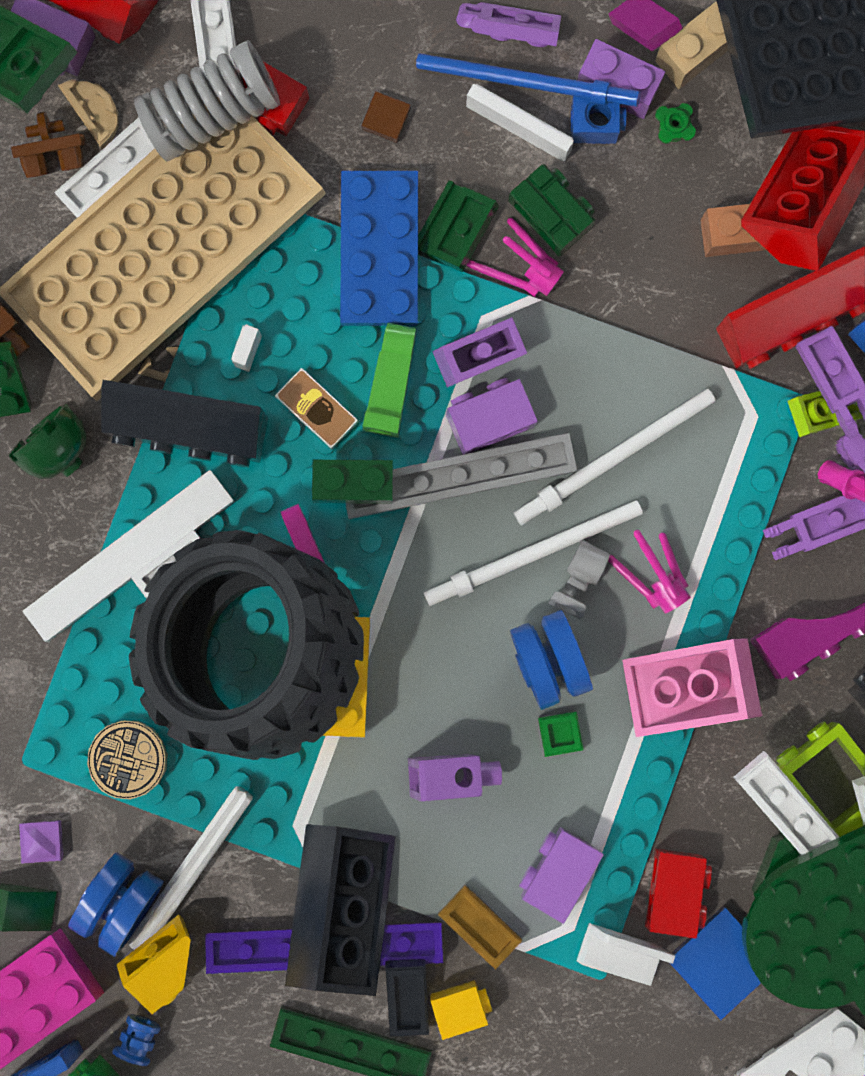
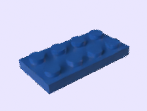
[340,171,418,326]

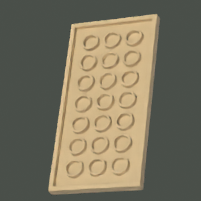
[0,97,326,401]

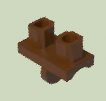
[11,111,87,178]

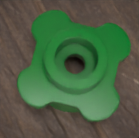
[655,103,696,144]

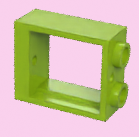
[775,721,865,837]

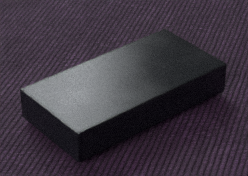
[385,959,429,1037]

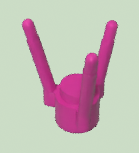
[467,218,564,297]
[608,530,691,614]

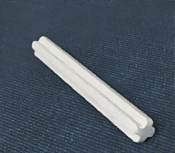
[128,786,253,950]

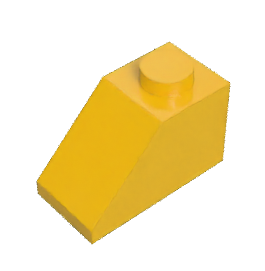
[117,914,191,1014]

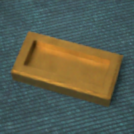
[438,885,522,970]

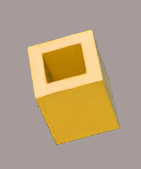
[430,980,493,1040]

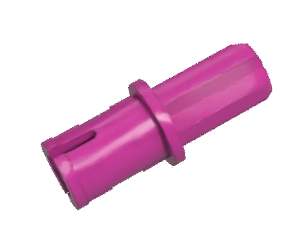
[818,460,865,502]

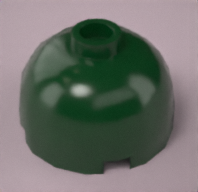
[8,404,87,479]

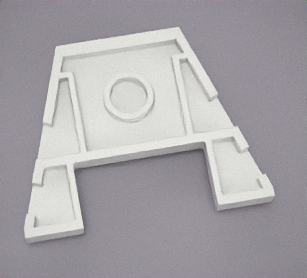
[734,1007,865,1076]

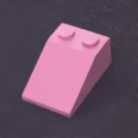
[622,638,762,737]

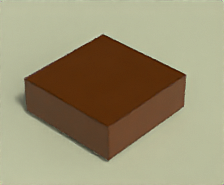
[361,91,411,143]

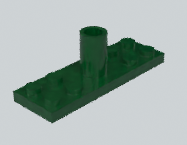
[0,6,78,114]

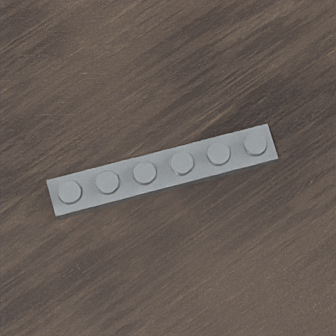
[345,433,577,519]

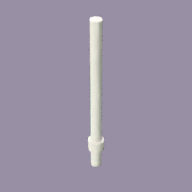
[513,389,716,526]
[423,500,643,607]

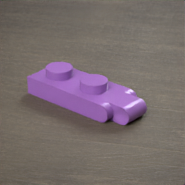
[456,2,561,47]

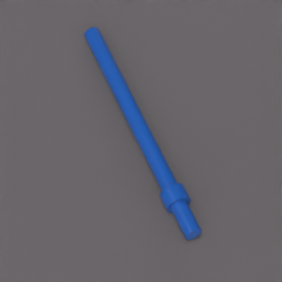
[416,53,641,107]

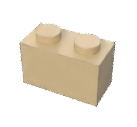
[655,1,729,89]

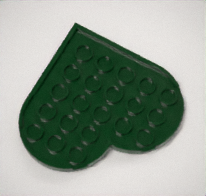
[742,825,865,1016]

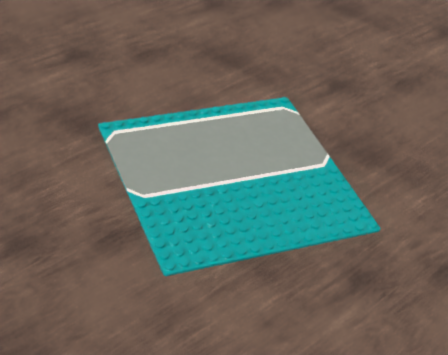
[22,214,803,980]

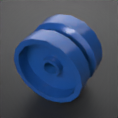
[509,610,593,710]
[68,852,164,957]

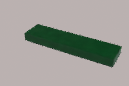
[269,1006,432,1076]

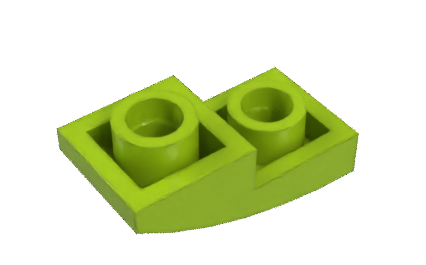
[787,391,863,437]

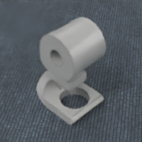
[548,540,610,619]

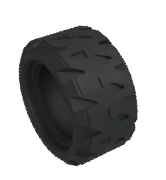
[129,530,364,760]

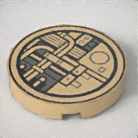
[87,720,168,799]

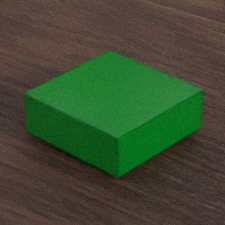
[538,711,584,757]

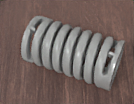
[134,40,280,162]

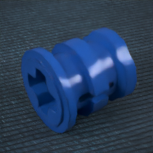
[112,1014,161,1066]

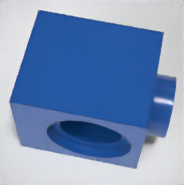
[570,96,627,144]

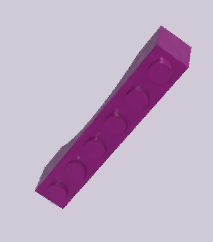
[750,602,865,681]

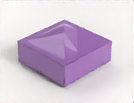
[19,820,63,863]

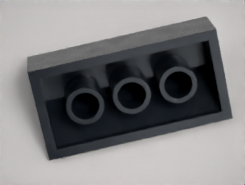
[101,380,268,468]
[285,824,396,996]

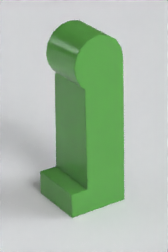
[363,323,416,438]

